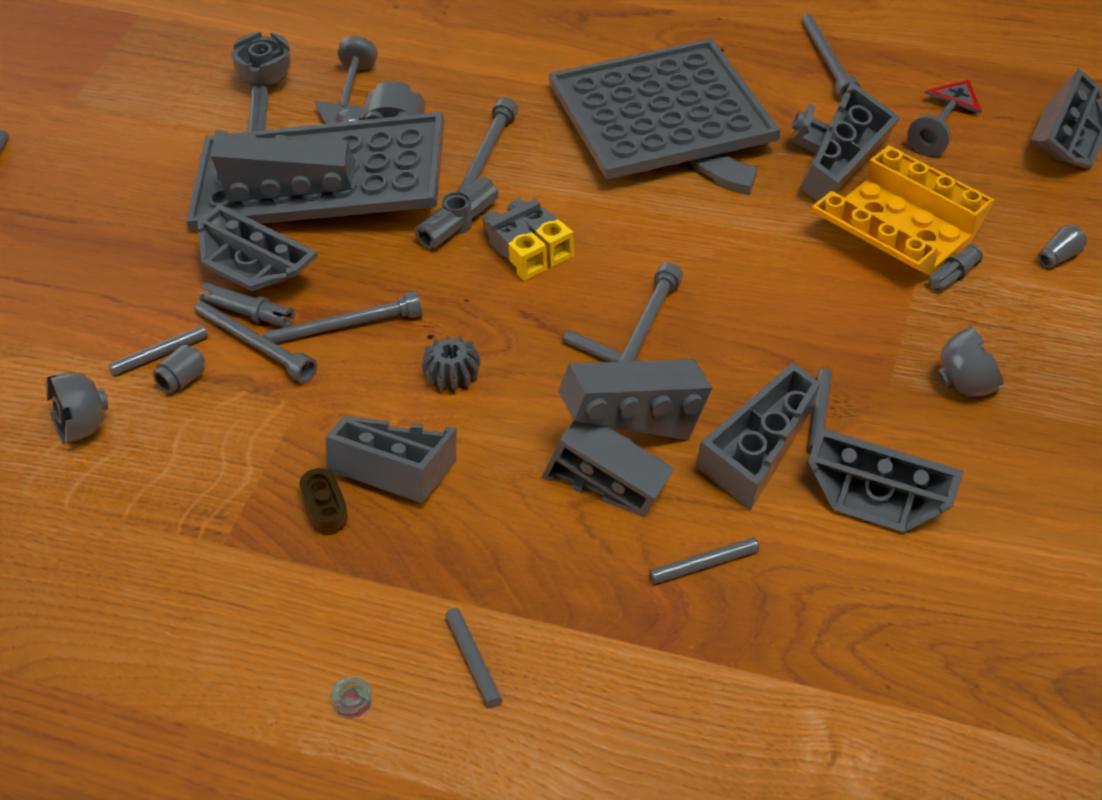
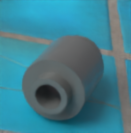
[153,345,205,394]

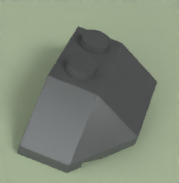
[1031,68,1102,170]
[197,204,318,291]
[808,427,964,533]

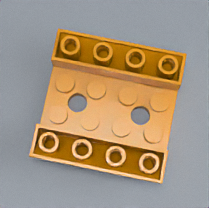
[811,145,994,276]

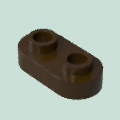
[299,468,348,532]

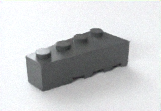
[800,81,900,201]
[211,130,355,203]
[558,359,712,440]
[695,363,820,510]

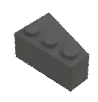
[325,416,457,503]
[541,421,674,517]

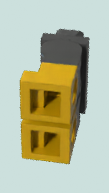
[483,198,575,281]

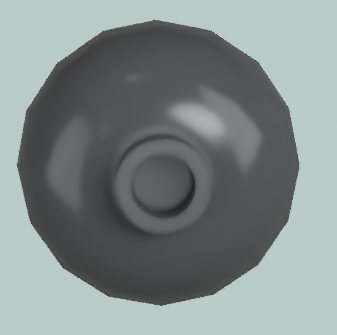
[231,32,290,87]
[938,326,1004,398]
[45,372,108,444]

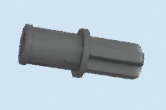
[929,244,983,290]

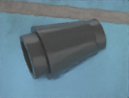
[1038,224,1087,269]

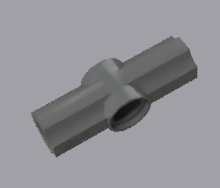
[415,176,498,250]

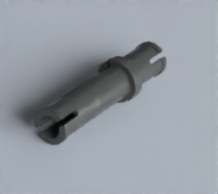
[200,282,295,328]

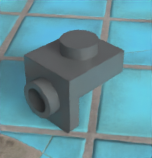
[791,104,828,153]

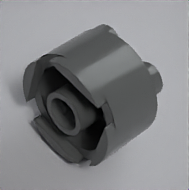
[362,81,425,120]

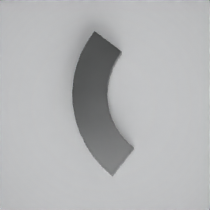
[688,153,757,195]

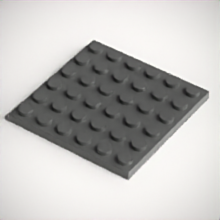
[549,38,780,180]

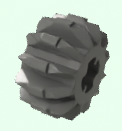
[422,335,481,392]

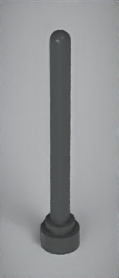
[802,14,862,99]
[457,98,518,192]
[618,263,683,362]
[263,290,422,344]
[194,301,317,383]

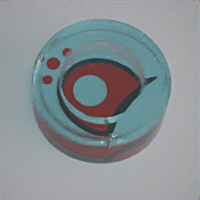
[331,677,372,719]

